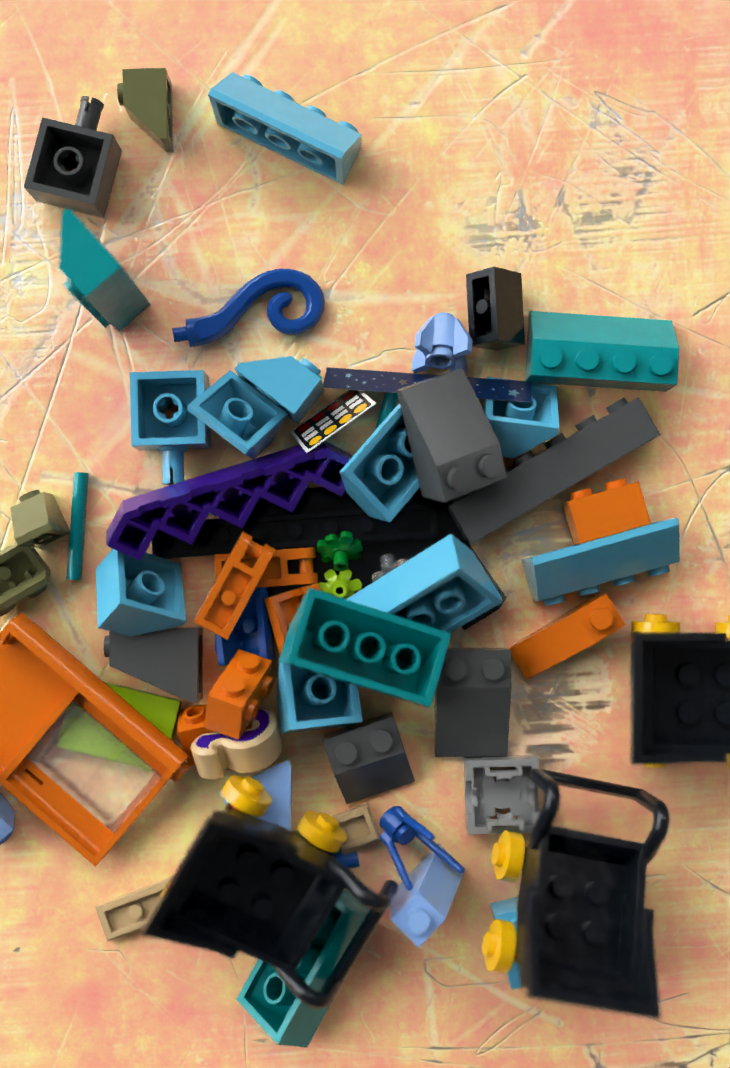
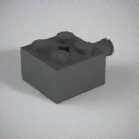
[24,96,122,218]

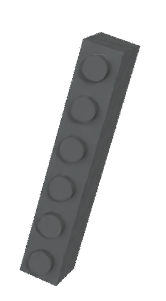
[447,397,661,544]

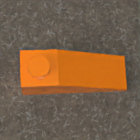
[507,593,626,680]

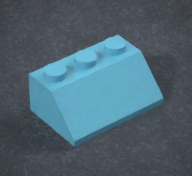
[340,403,420,522]

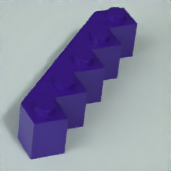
[106,441,353,561]

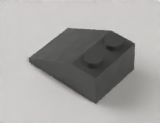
[397,368,507,502]
[434,648,511,757]

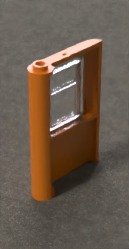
[0,612,190,867]

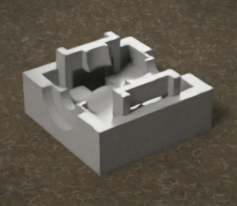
[464,755,540,835]

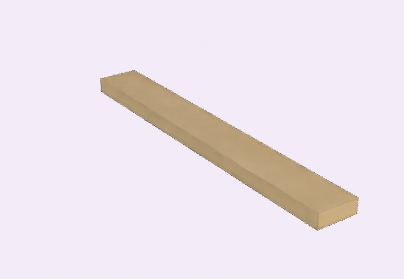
[95,803,380,942]

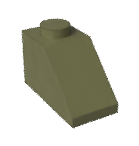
[117,68,173,152]
[10,490,70,548]

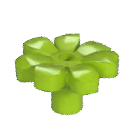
[318,569,362,599]

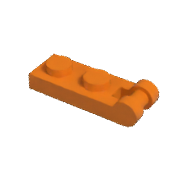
[193,531,275,640]
[214,547,318,588]

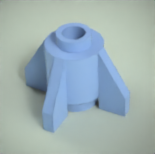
[411,312,473,375]

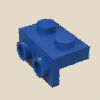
[215,587,275,666]

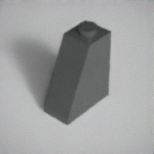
[104,627,203,702]

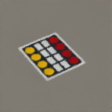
[290,390,376,453]

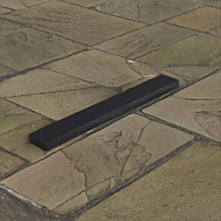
[152,502,440,559]

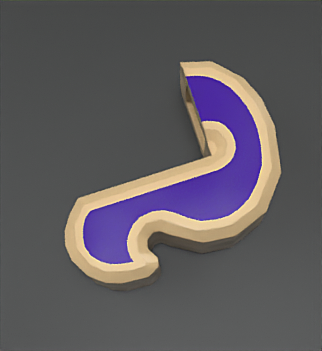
[191,707,282,780]

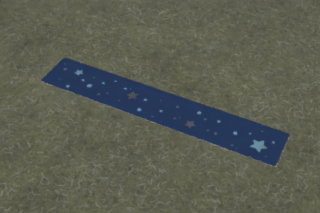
[323,367,531,403]

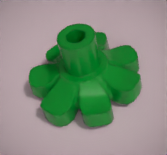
[317,531,363,571]

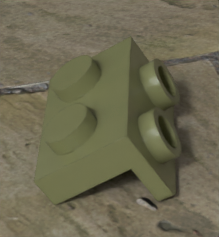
[0,542,50,616]

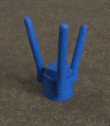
[379,806,464,890]

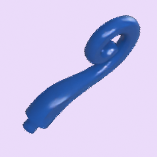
[172,269,325,347]

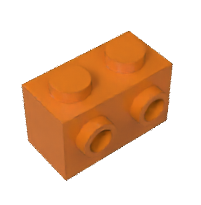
[562,478,651,545]
[204,649,275,740]

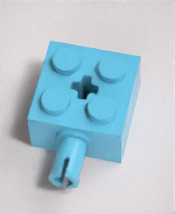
[130,370,211,485]

